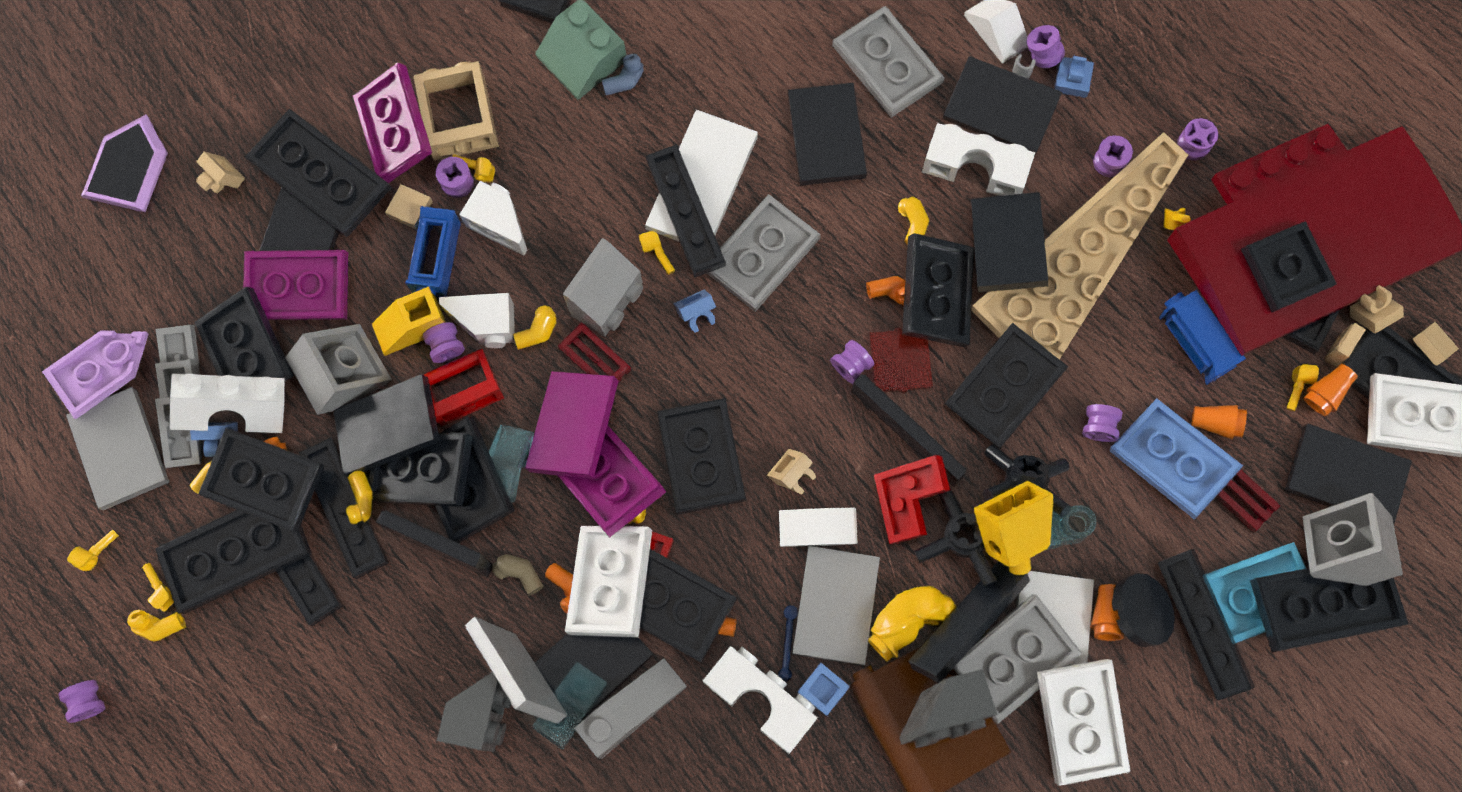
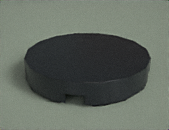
[1112,573,1175,647]

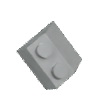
[563,238,643,337]
[285,324,392,415]
[1302,493,1403,586]

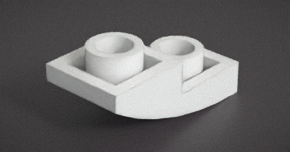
[779,508,858,547]

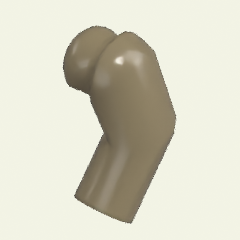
[492,554,544,596]

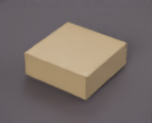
[385,184,433,230]
[1413,322,1459,366]
[1325,323,1366,367]

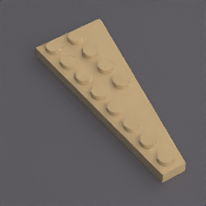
[971,132,1188,360]

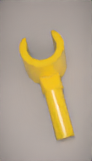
[452,154,495,183]
[1163,208,1191,230]
[639,231,675,275]
[1286,364,1319,411]
[67,530,119,571]
[142,563,174,612]

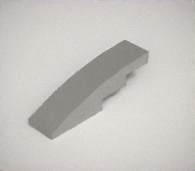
[155,325,203,468]

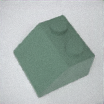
[535,0,626,100]

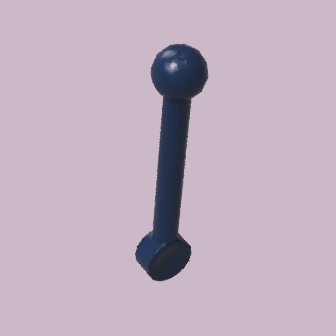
[778,605,798,682]

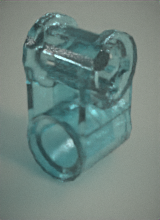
[1042,505,1097,552]

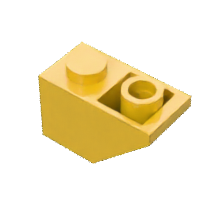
[372,287,446,356]

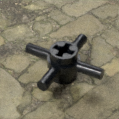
[983,445,1071,517]
[914,485,997,587]

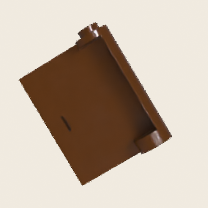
[849,647,1012,792]

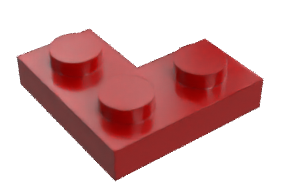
[874,455,950,544]

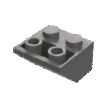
[899,669,997,748]
[437,672,512,752]

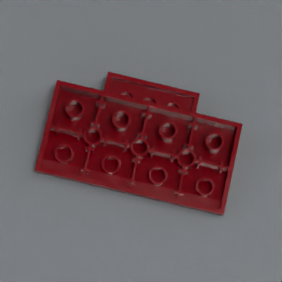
[1167,123,1462,356]

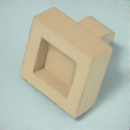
[196,152,245,194]
[1350,285,1404,334]
[767,449,816,494]

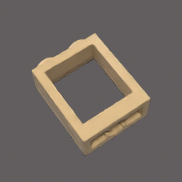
[413,61,499,161]

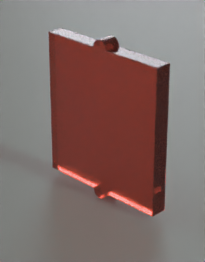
[869,327,933,394]

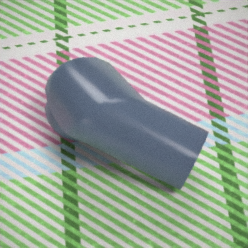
[602,54,644,95]

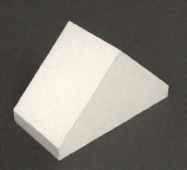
[964,0,1028,64]

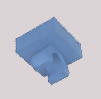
[1054,56,1094,98]
[673,290,716,333]
[190,422,238,457]
[797,663,850,716]

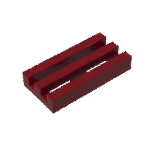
[558,322,631,383]
[1215,470,1280,533]

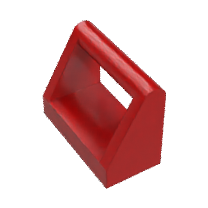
[423,348,505,427]

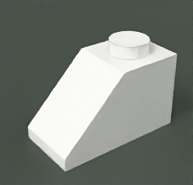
[460,181,527,255]
[439,293,515,348]

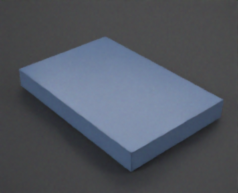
[1110,398,1243,520]

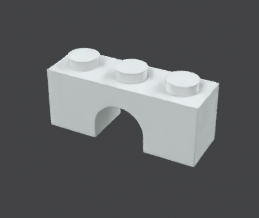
[922,123,1035,196]
[170,374,284,433]
[703,646,817,754]

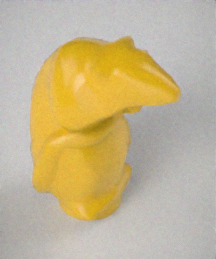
[868,586,957,661]

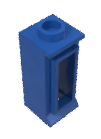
[405,206,461,297]
[1158,290,1246,385]

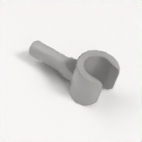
[1012,54,1035,78]

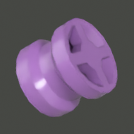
[1026,25,1065,68]
[1177,118,1218,160]
[1093,135,1133,177]
[436,157,474,198]
[422,322,465,363]
[830,340,875,384]
[1082,404,1123,442]
[58,680,106,723]

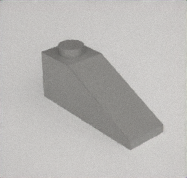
[574,658,687,759]

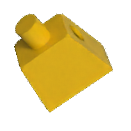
[974,481,1053,575]

